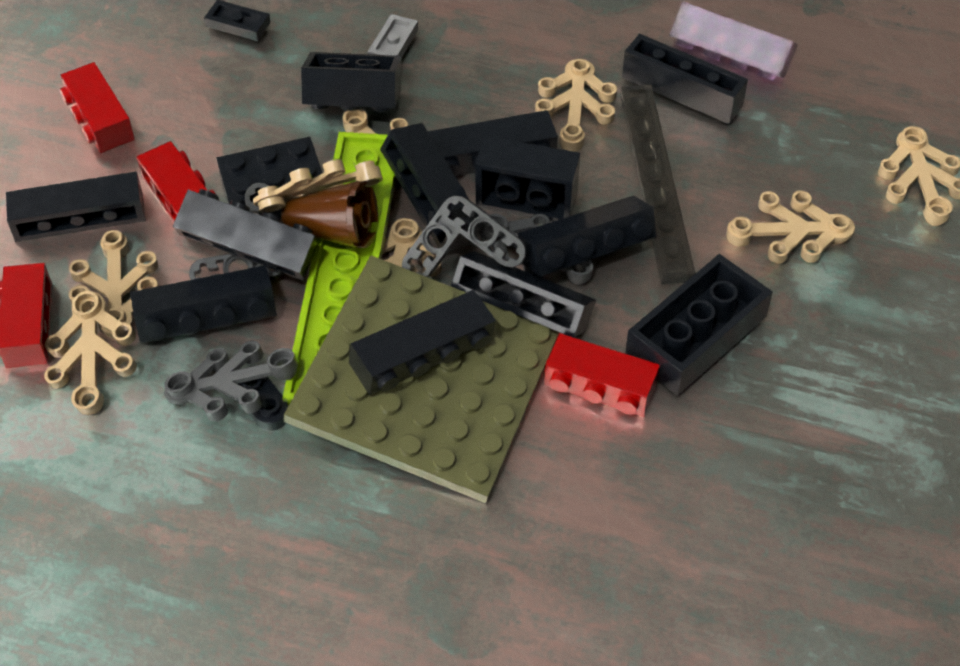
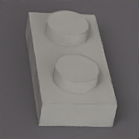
[368,14,418,58]

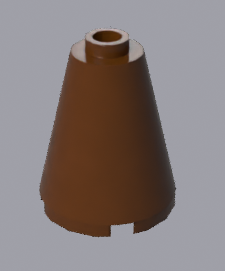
[281,181,378,248]

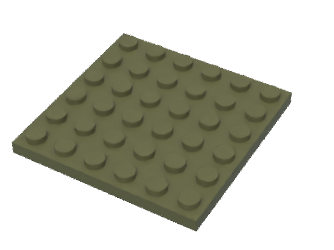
[284,256,559,503]

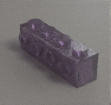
[669,1,798,81]

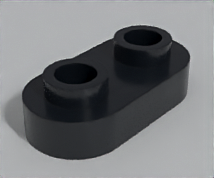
[238,377,288,431]

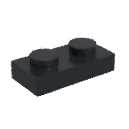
[204,0,271,41]

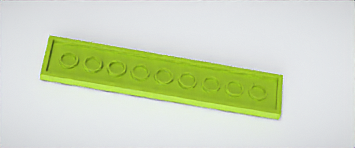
[282,132,396,406]

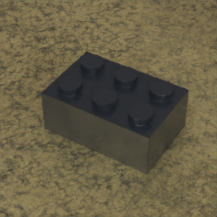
[301,52,401,112]
[475,136,580,222]
[216,137,322,219]

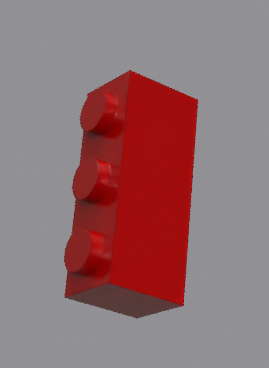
[59,62,135,154]
[136,141,219,238]
[0,263,52,369]
[544,333,660,417]

